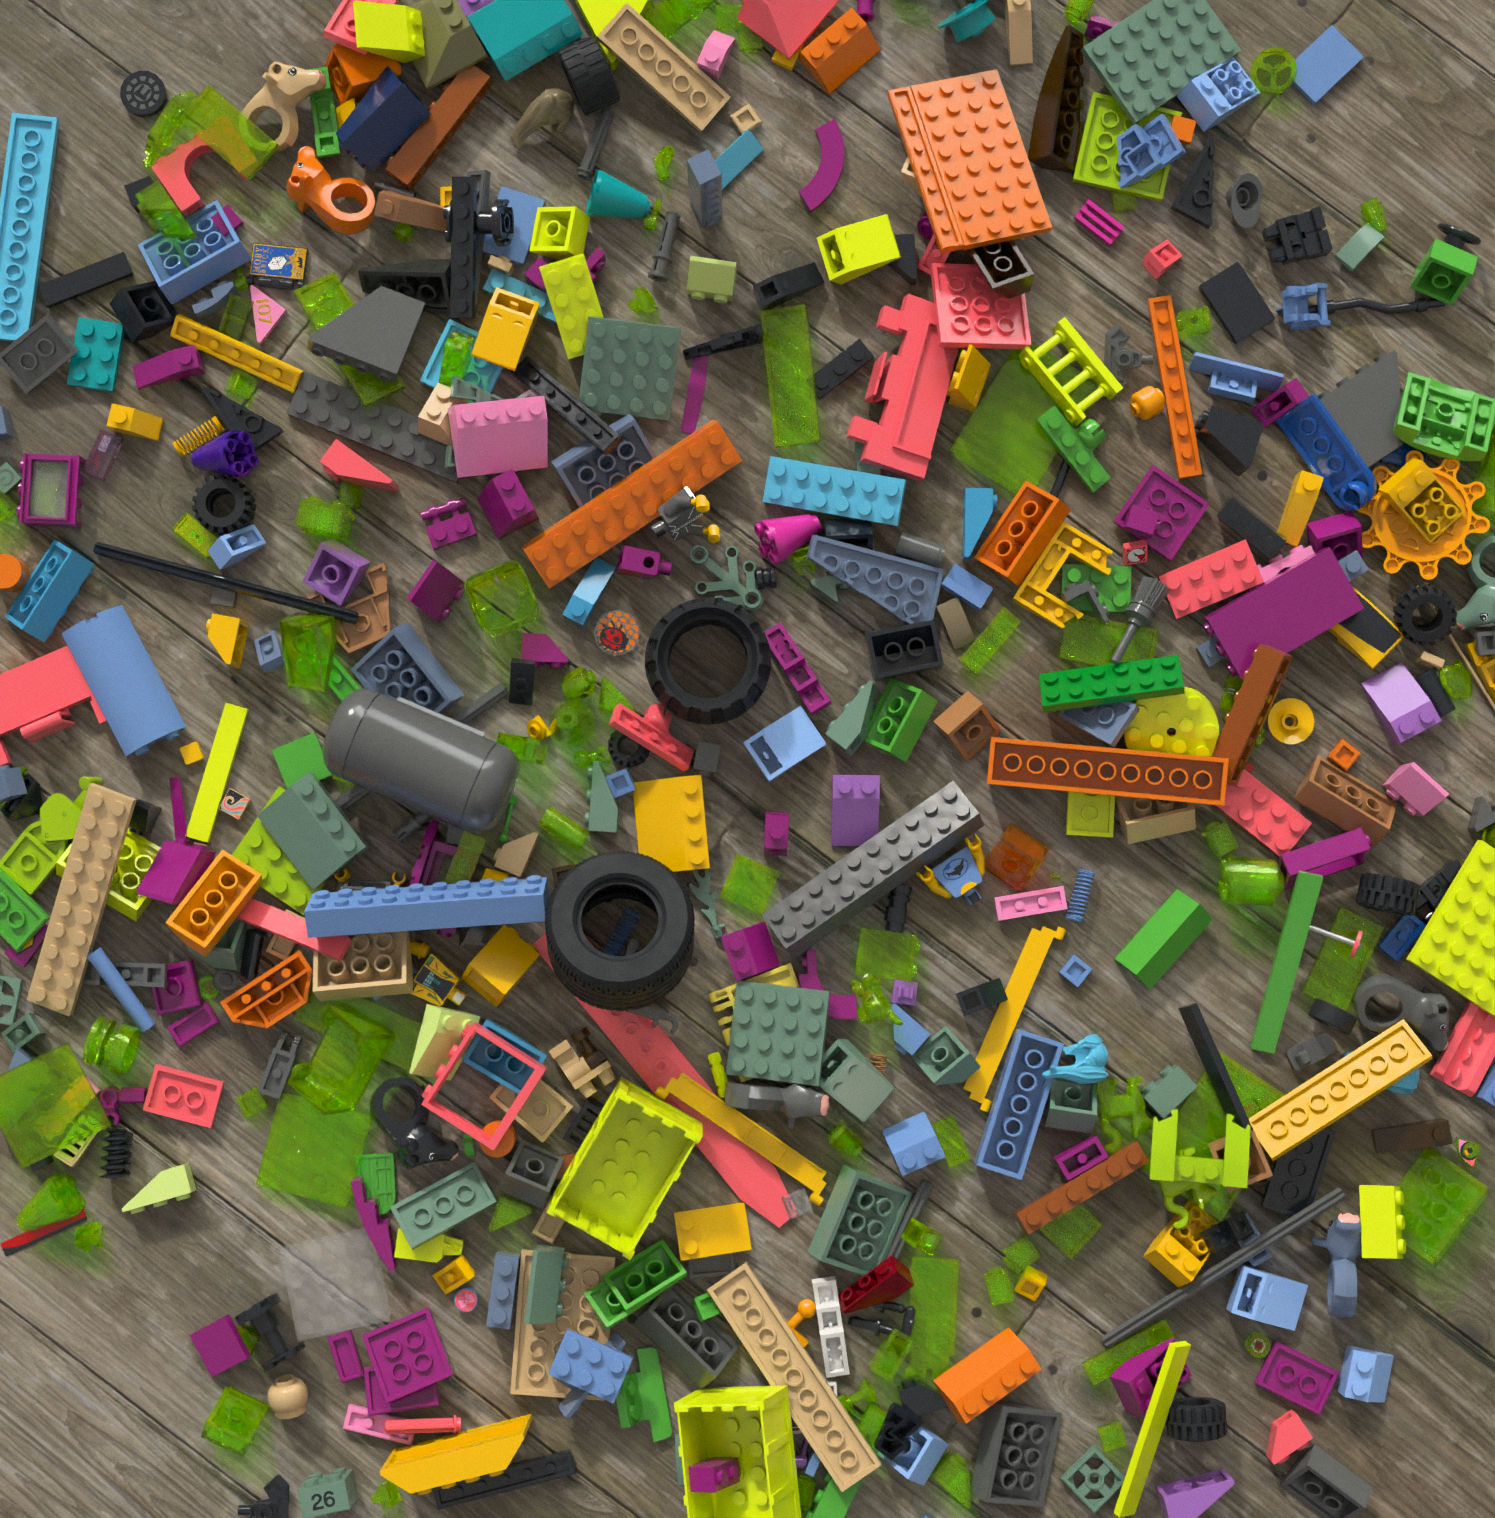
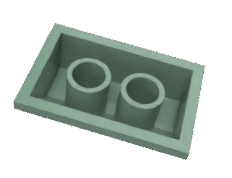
[524,1244,569,1324]

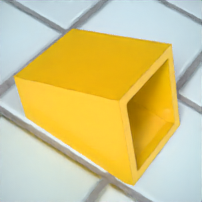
[461,924,540,1008]

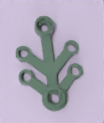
[690,545,764,611]

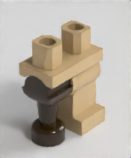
[549,1027,616,1098]

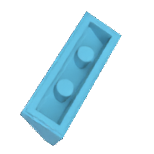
[715,129,764,190]

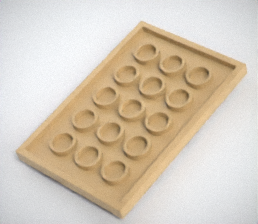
[510,1249,616,1401]

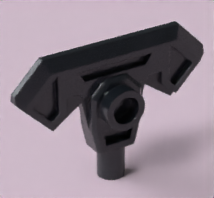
[238,1474,290,1518]

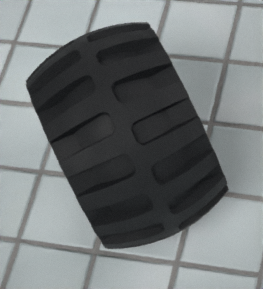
[645,598,771,725]

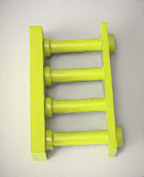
[1018,317,1123,427]

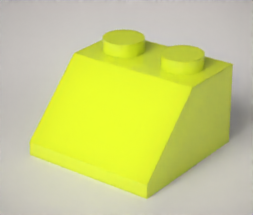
[529,207,590,260]

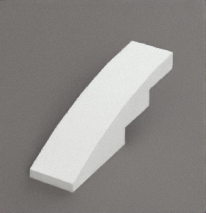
[812,1276,850,1378]

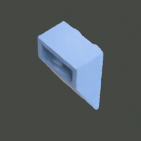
[1177,57,1261,132]
[743,706,826,783]
[1226,1264,1308,1331]

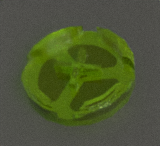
[1250,47,1297,94]

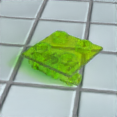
[719,854,780,914]

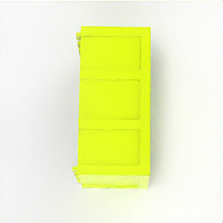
[547,1076,703,1260]
[674,1385,802,1518]

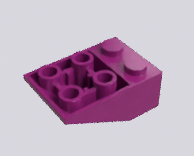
[1109,1338,1192,1420]

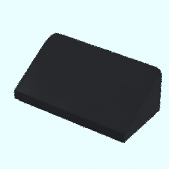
[240,929,265,981]

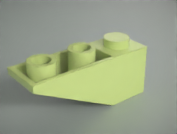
[122,1163,197,1214]

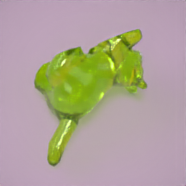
[851,974,903,1026]

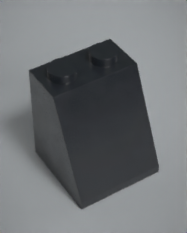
[1194,405,1265,476]

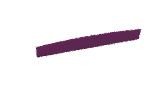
[681,344,708,434]
[169,776,187,839]

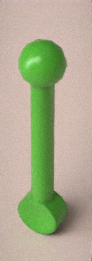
[499,795,518,843]

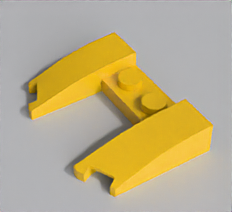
[1013,521,1113,629]

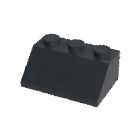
[866,620,944,681]

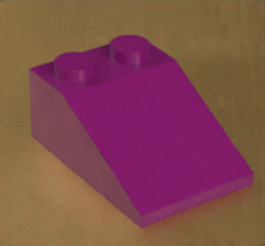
[406,560,465,623]

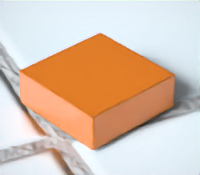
[1171,115,1196,145]
[1327,739,1361,772]

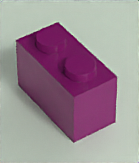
[1052,1134,1109,1181]
[689,1457,741,1492]

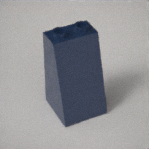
[336,66,431,172]

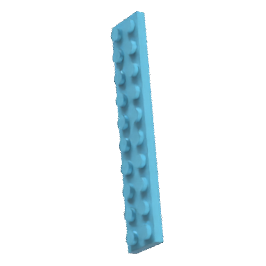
[0,113,60,342]

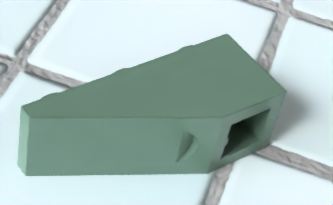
[825,680,878,756]
[585,761,619,833]

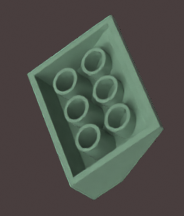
[258,772,370,890]
[808,1164,913,1276]

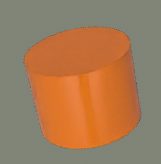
[0,554,30,592]
[479,1120,517,1158]

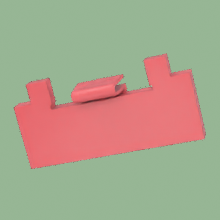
[846,294,959,481]
[0,646,108,766]

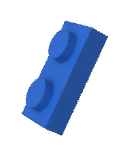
[1377,915,1426,961]

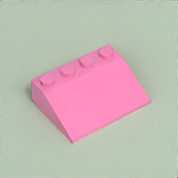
[448,396,548,478]

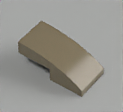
[936,597,975,650]

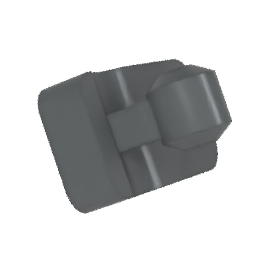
[1285,1033,1336,1071]

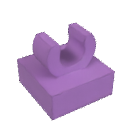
[891,979,918,1006]

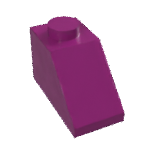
[1251,378,1310,428]

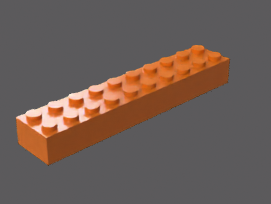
[521,420,742,589]
[987,737,1229,806]

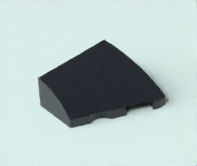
[874,1403,923,1461]

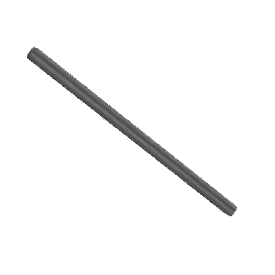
[1101,1188,1346,1348]

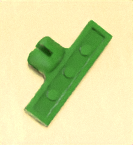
[1035,406,1111,493]

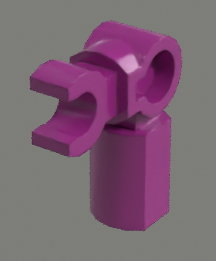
[100,1086,148,1124]

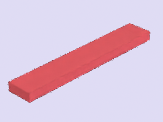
[236,898,352,961]

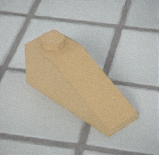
[1003,0,1033,66]

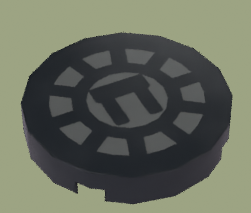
[120,71,167,117]

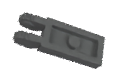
[257,1030,302,1100]

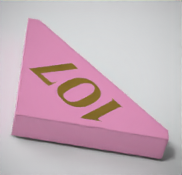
[250,285,287,345]

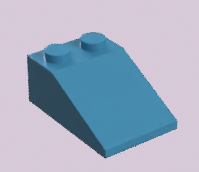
[462,1018,547,1094]

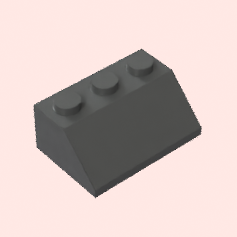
[1280,1444,1372,1518]

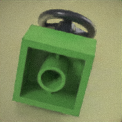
[1410,223,1481,306]

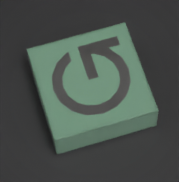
[0,462,22,495]

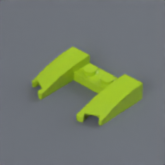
[1150,1109,1251,1188]

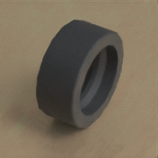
[1308,998,1357,1035]

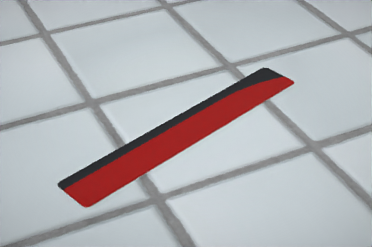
[1,1207,87,1256]

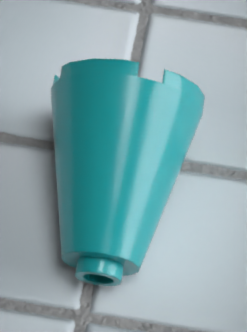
[586,170,651,219]

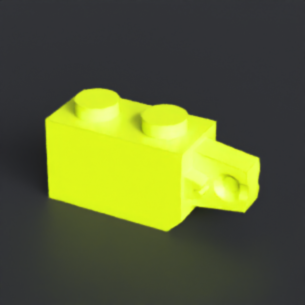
[394,1227,464,1263]

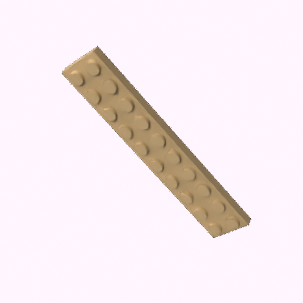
[27,783,137,1017]
[707,1262,882,1492]

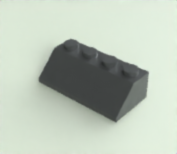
[634,1284,739,1388]

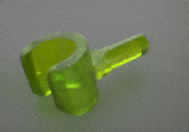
[643,199,662,230]
[233,265,249,292]

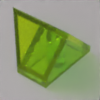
[598,676,637,714]

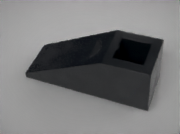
[753,262,825,313]

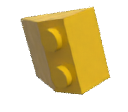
[674,1202,752,1261]

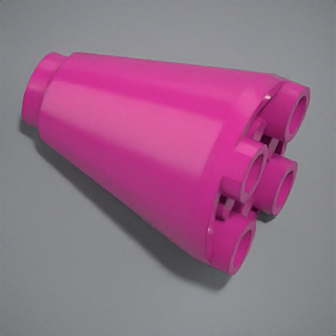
[754,514,821,565]

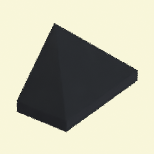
[0,773,43,821]

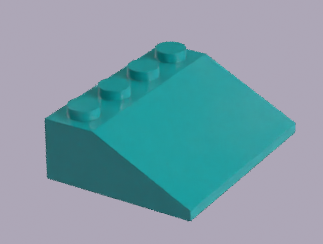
[467,0,584,81]

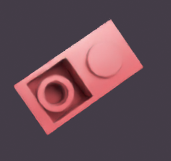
[1266,1409,1313,1465]

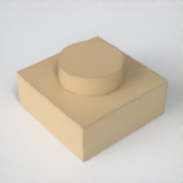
[488,255,514,277]

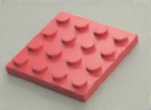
[930,263,1032,349]

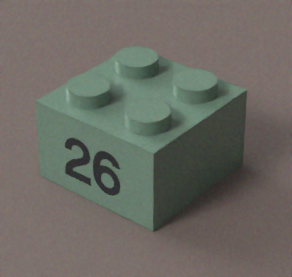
[297,1467,358,1518]

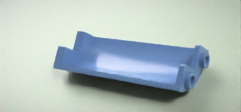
[62,605,186,757]

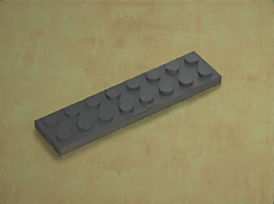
[287,371,460,483]

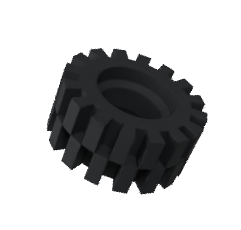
[608,730,650,768]

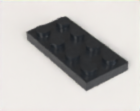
[1260,1128,1336,1217]

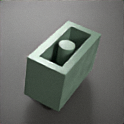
[1140,1064,1198,1119]

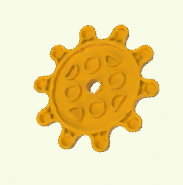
[1356,450,1490,580]

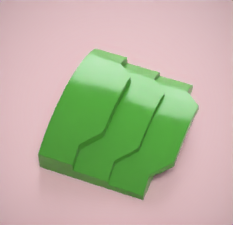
[1392,372,1495,461]

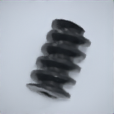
[99,1128,133,1179]

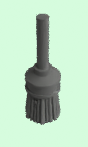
[1110,576,1169,665]

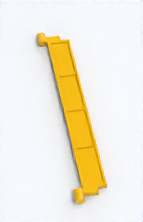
[963,926,1067,1112]
[654,1072,827,1206]

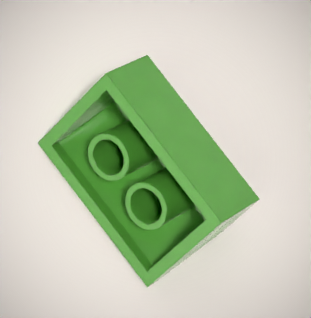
[863,678,938,762]

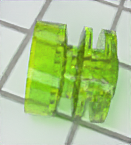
[83,1016,141,1075]

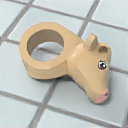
[239,62,326,153]

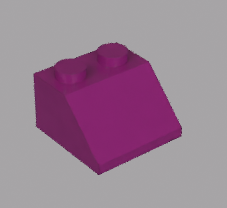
[1307,511,1363,561]
[721,921,780,981]

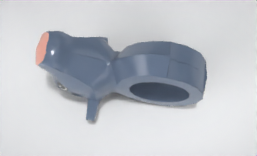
[1312,1213,1362,1318]

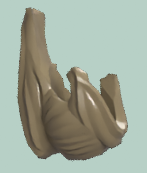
[510,88,574,150]

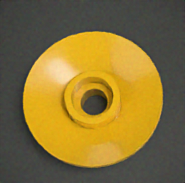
[1267,698,1314,744]

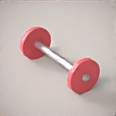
[1309,925,1363,958]

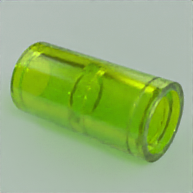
[538,806,589,851]

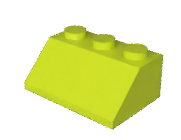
[1359,1185,1406,1259]

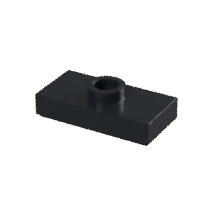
[509,658,535,706]

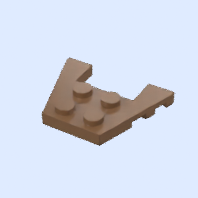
[305,563,392,654]

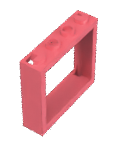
[421,1021,547,1151]

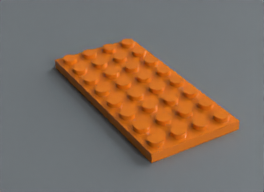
[910,69,1052,250]

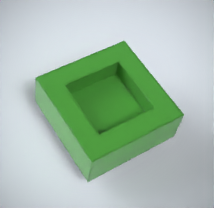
[691,1292,722,1322]

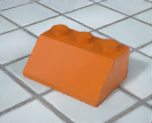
[800,8,881,95]

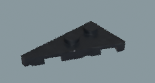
[1171,137,1214,229]
[683,323,764,360]
[201,386,284,451]

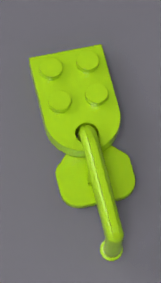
[0,777,104,895]

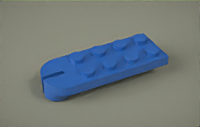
[1276,393,1377,511]

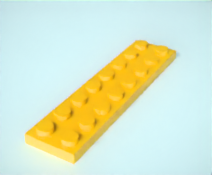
[1249,1019,1433,1161]

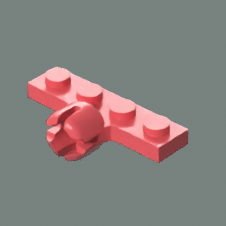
[609,703,694,772]

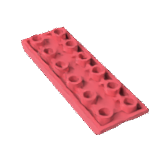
[1430,1000,1495,1097]

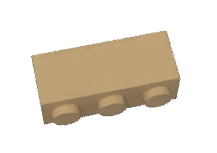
[1115,796,1196,844]

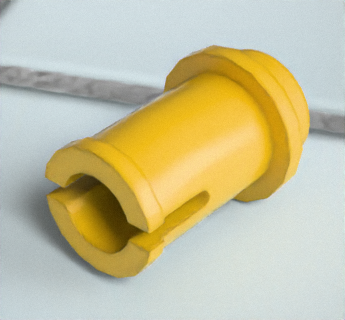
[410,939,430,959]

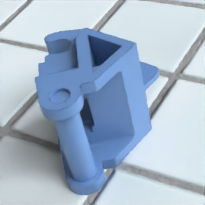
[1276,283,1331,331]

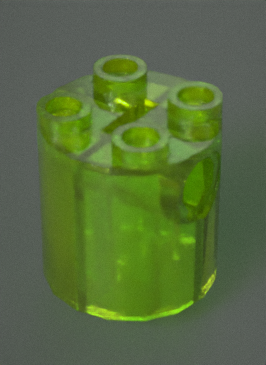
[1217,856,1284,906]

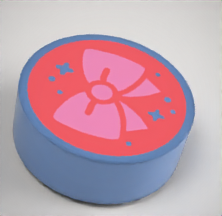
[454,1287,479,1312]

